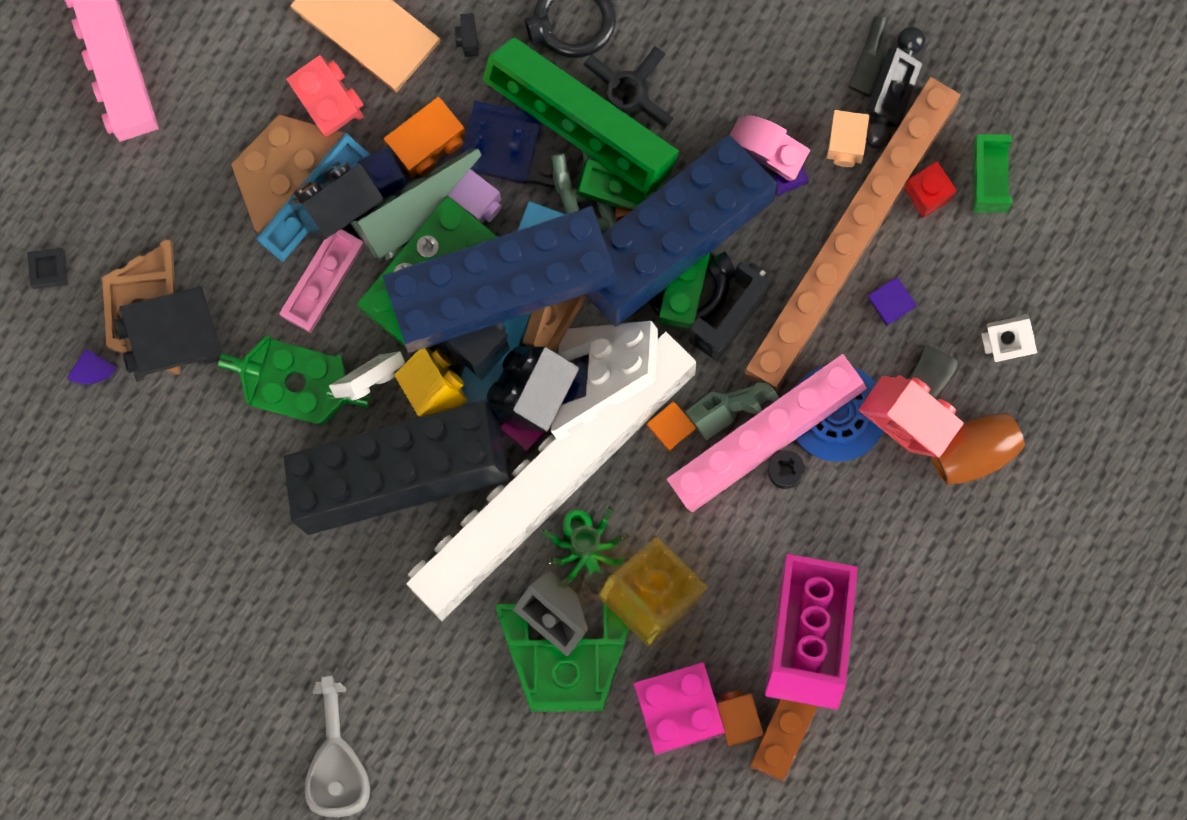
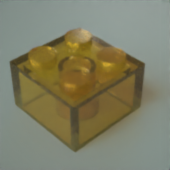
[598,537,708,647]

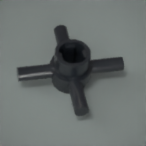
[584,46,674,129]

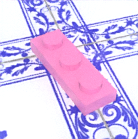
[279,229,365,334]

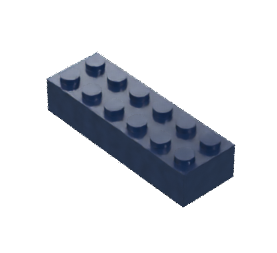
[584,135,777,327]
[382,206,616,353]

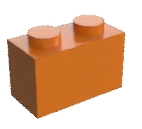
[383,96,466,178]

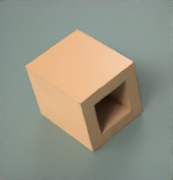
[827,110,869,167]

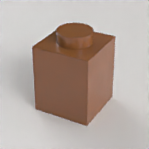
[716,690,764,747]

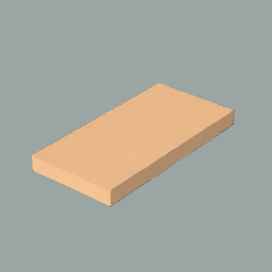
[291,0,441,92]

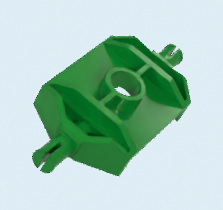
[218,335,371,426]

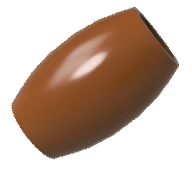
[930,413,1025,485]

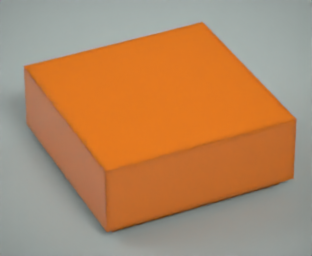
[647,401,697,452]

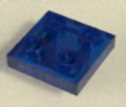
[461,100,542,184]

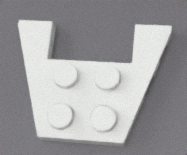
[551,321,658,441]

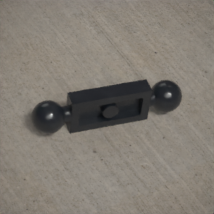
[866,26,925,149]

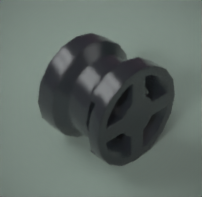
[768,450,805,489]

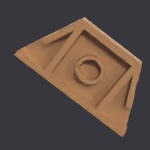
[231,115,352,234]
[102,240,181,375]

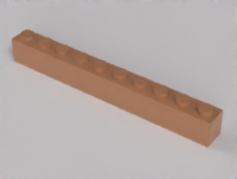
[744,77,961,391]

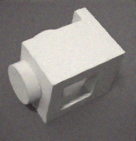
[981,314,1037,362]

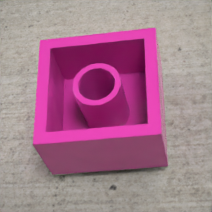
[634,662,725,755]

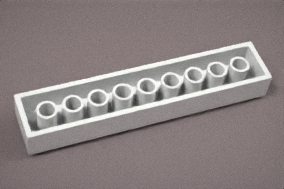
[406,332,696,621]

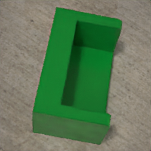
[972,134,1012,213]

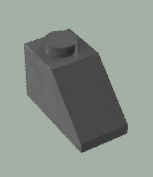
[513,570,588,656]

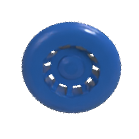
[795,365,883,462]

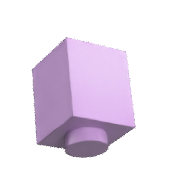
[446,169,502,223]

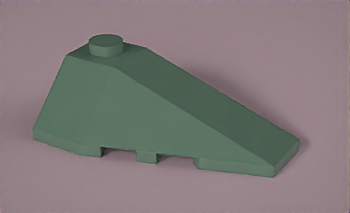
[350,148,482,260]

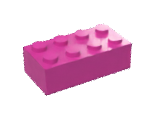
[765,554,858,710]

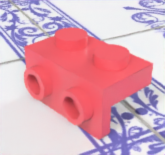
[286,55,364,137]

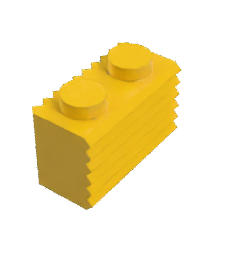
[394,347,467,417]

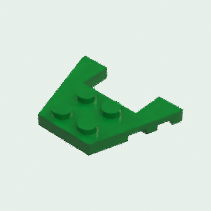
[496,602,636,712]

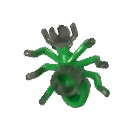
[540,506,632,598]

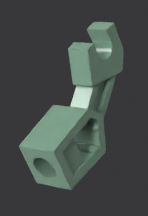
[685,382,780,440]

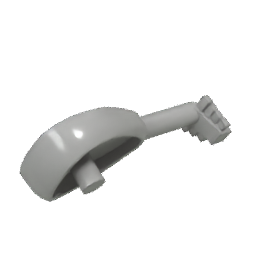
[305,676,370,817]

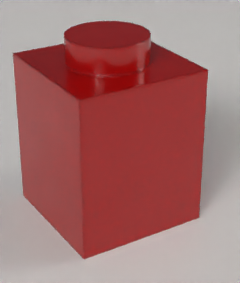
[904,162,957,218]

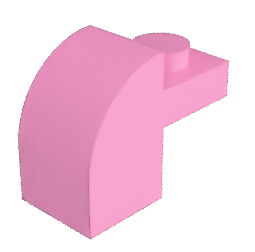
[730,115,810,181]

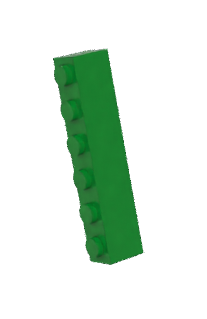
[483,37,679,196]

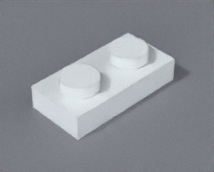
[329,351,405,400]

